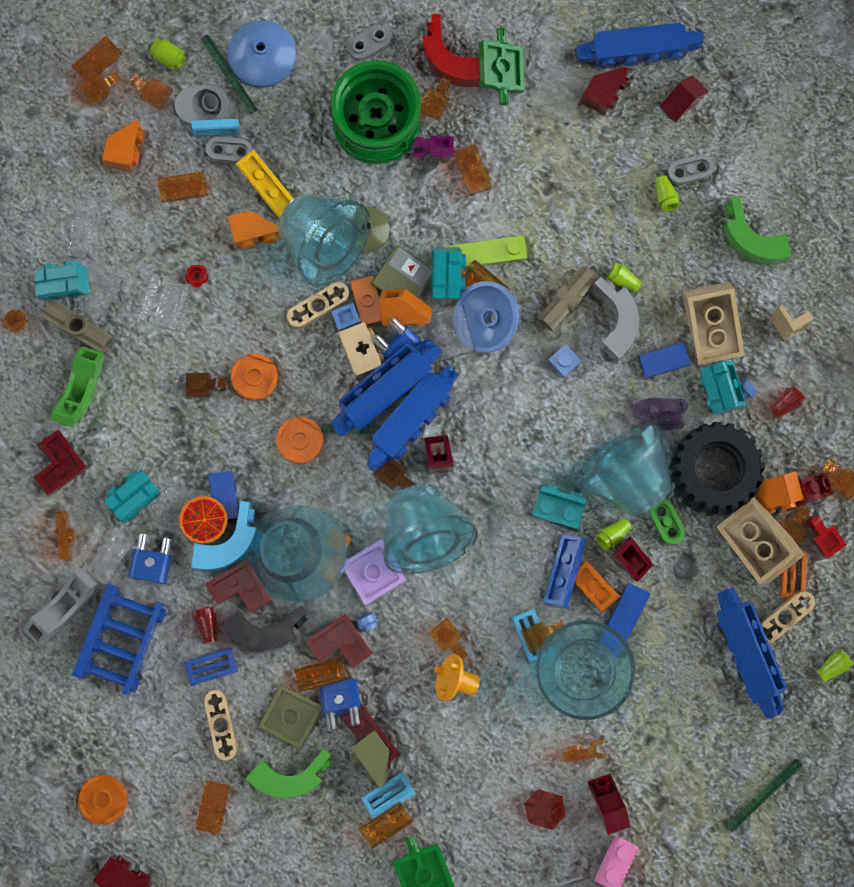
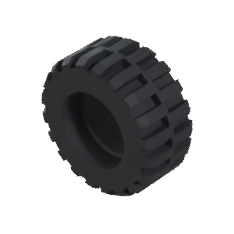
[669,422,765,516]

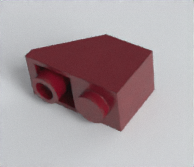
[581,67,630,115]
[786,472,834,511]
[587,774,631,835]
[93,855,153,887]

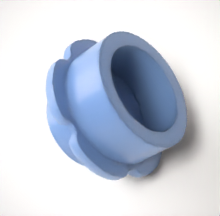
[739,378,758,399]
[356,612,379,632]

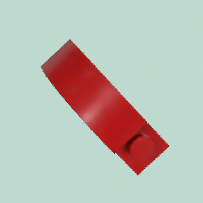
[422,14,480,87]

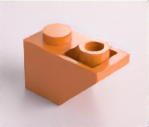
[102,120,145,172]
[228,210,282,250]
[378,289,433,327]
[756,471,804,513]

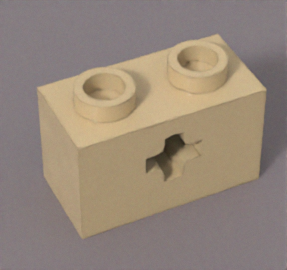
[338,322,385,380]

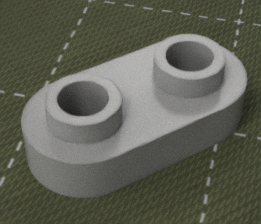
[348,25,391,61]
[206,137,253,164]
[667,155,714,185]

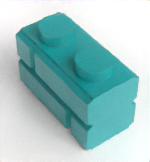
[431,247,466,298]
[34,260,90,300]
[700,361,747,415]
[104,469,162,524]

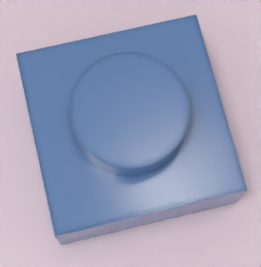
[331,302,361,332]
[548,344,581,378]

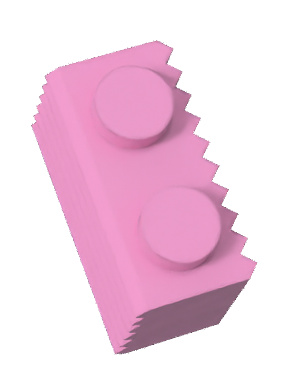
[594,836,639,887]

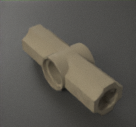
[537,266,598,332]
[41,300,113,353]

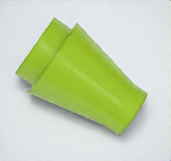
[655,175,681,212]
[606,263,642,293]
[596,518,632,551]
[816,649,854,682]

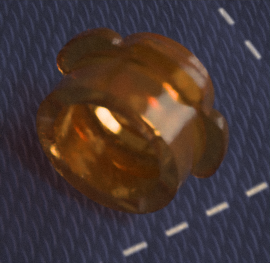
[4,310,27,333]

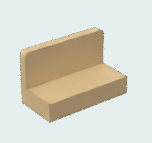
[770,305,814,341]

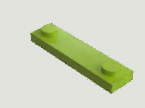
[431,235,527,269]

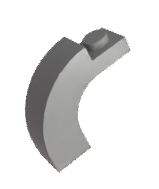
[592,277,639,363]
[23,567,97,647]

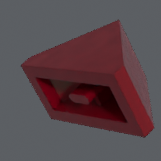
[660,75,709,123]
[424,435,454,474]
[610,536,653,582]

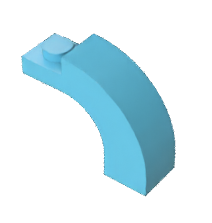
[191,501,258,572]

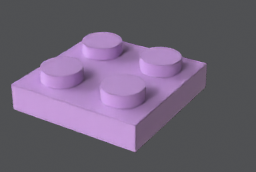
[340,539,407,606]

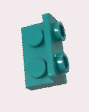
[532,484,587,530]

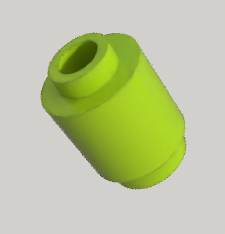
[150,38,186,71]

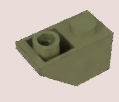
[350,731,390,789]

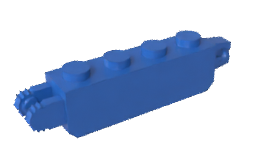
[576,23,705,68]
[330,339,441,436]
[367,366,459,472]
[716,587,786,719]

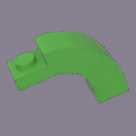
[723,196,791,265]
[50,346,104,427]
[245,749,332,798]

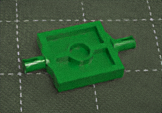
[479,27,525,106]
[392,834,455,887]

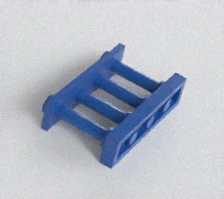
[72,583,166,696]

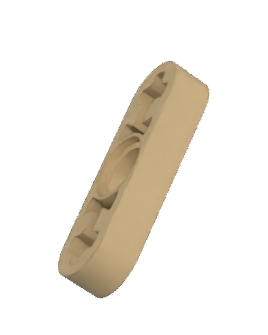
[287,282,349,329]
[761,590,815,644]
[204,690,238,761]

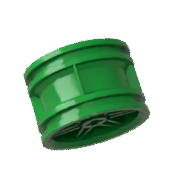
[331,60,421,165]

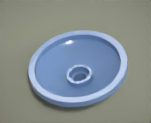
[227,20,297,88]
[453,281,519,353]

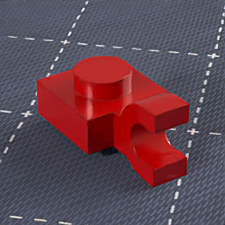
[806,515,847,559]

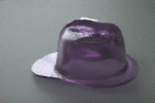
[632,398,688,432]

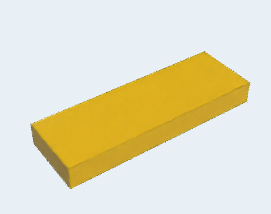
[235,149,298,220]

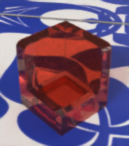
[524,789,566,830]

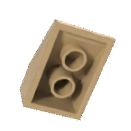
[683,282,745,365]
[717,497,805,585]

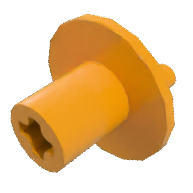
[434,654,480,702]

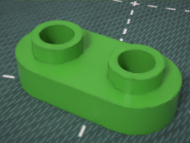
[649,499,685,545]

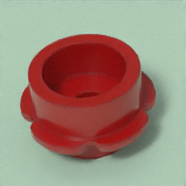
[185,265,209,288]

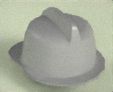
[175,85,229,124]

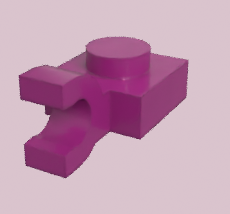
[414,135,454,158]

